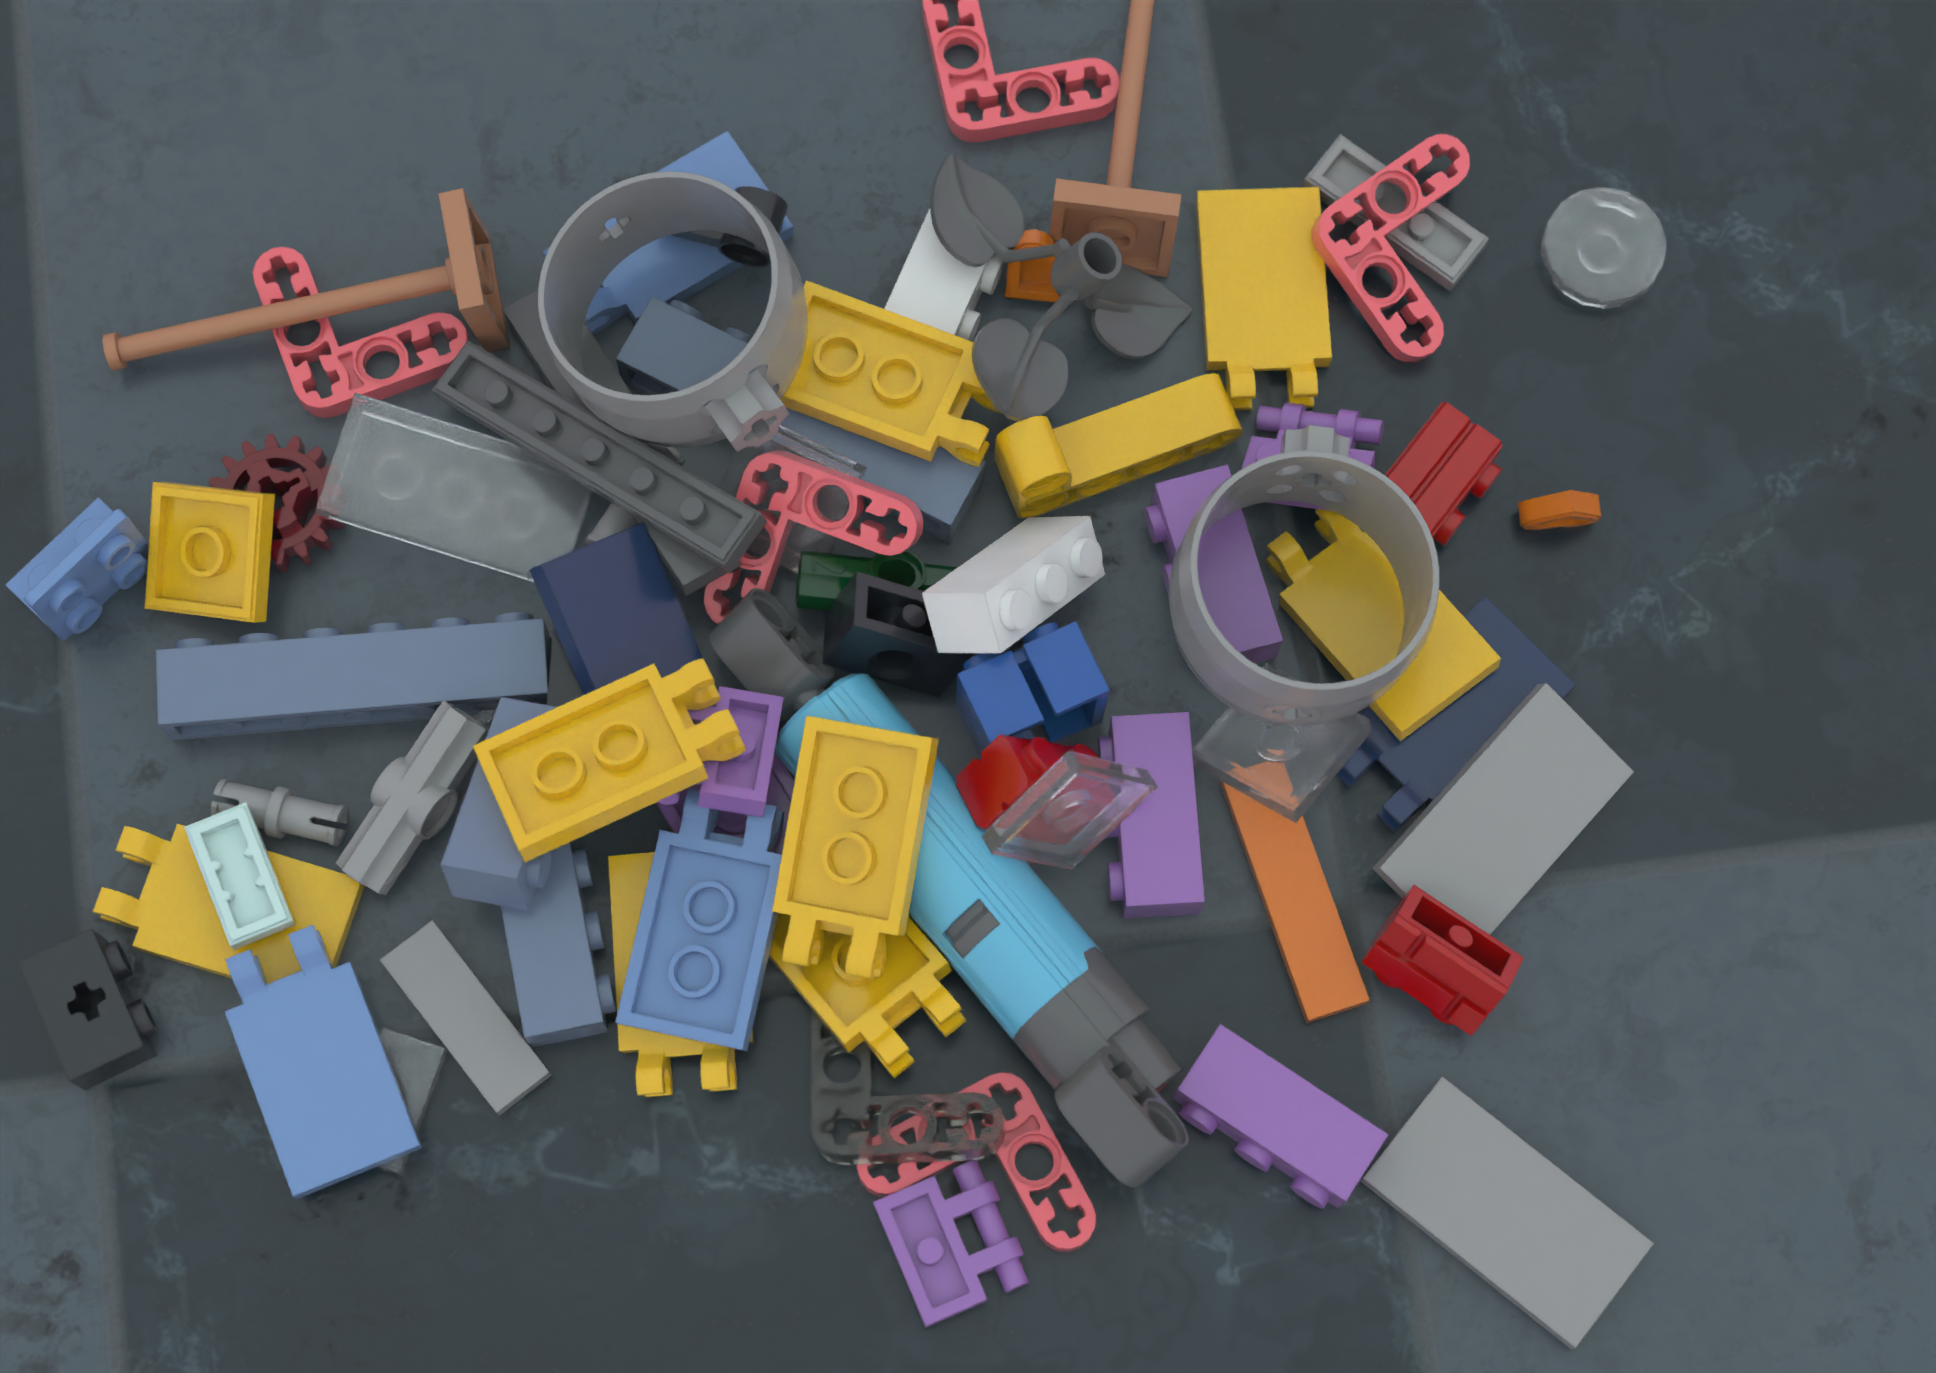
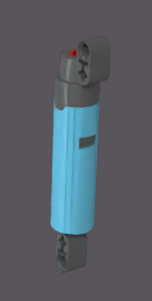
[709,588,1189,1188]

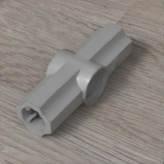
[336,700,489,895]

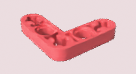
[922,0,1120,142]
[1312,134,1470,362]
[253,247,470,418]
[704,450,924,624]
[857,1072,1096,1252]

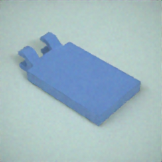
[543,131,794,334]
[615,789,784,1052]
[225,925,422,1199]

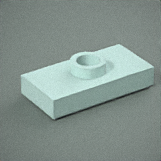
[184,802,296,950]

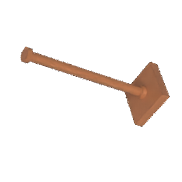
[1050,0,1181,278]
[102,188,510,371]

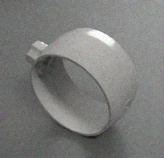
[538,171,807,452]
[1169,425,1439,726]

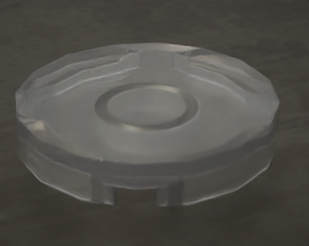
[1541,187,1667,308]

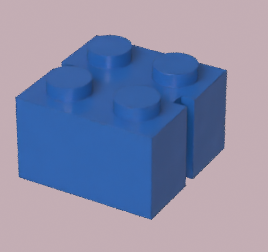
[956,621,1110,759]

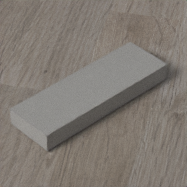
[1303,134,1489,291]
[380,920,552,1116]

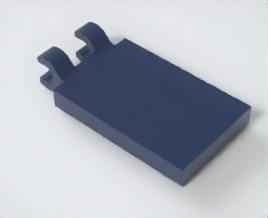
[529,522,715,695]
[1331,596,1576,833]

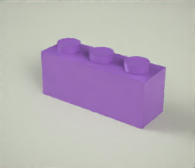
[1144,465,1283,664]
[1098,712,1205,919]
[1173,1024,1388,1209]

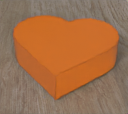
[1005,229,1060,302]
[1518,490,1601,530]

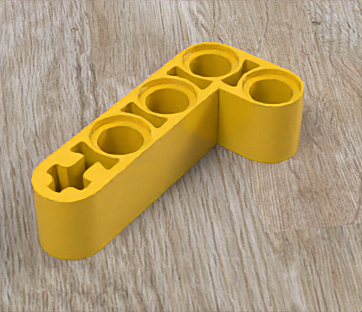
[994,373,1243,518]

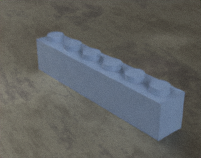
[616,296,986,544]
[156,612,551,740]

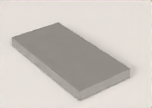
[1372,683,1634,934]
[1360,1076,1654,1349]

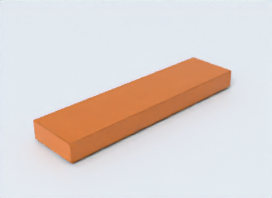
[1220,759,1370,1024]

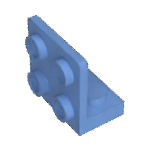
[5,497,149,642]

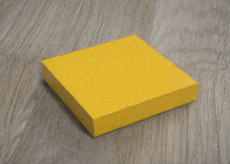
[145,482,275,623]

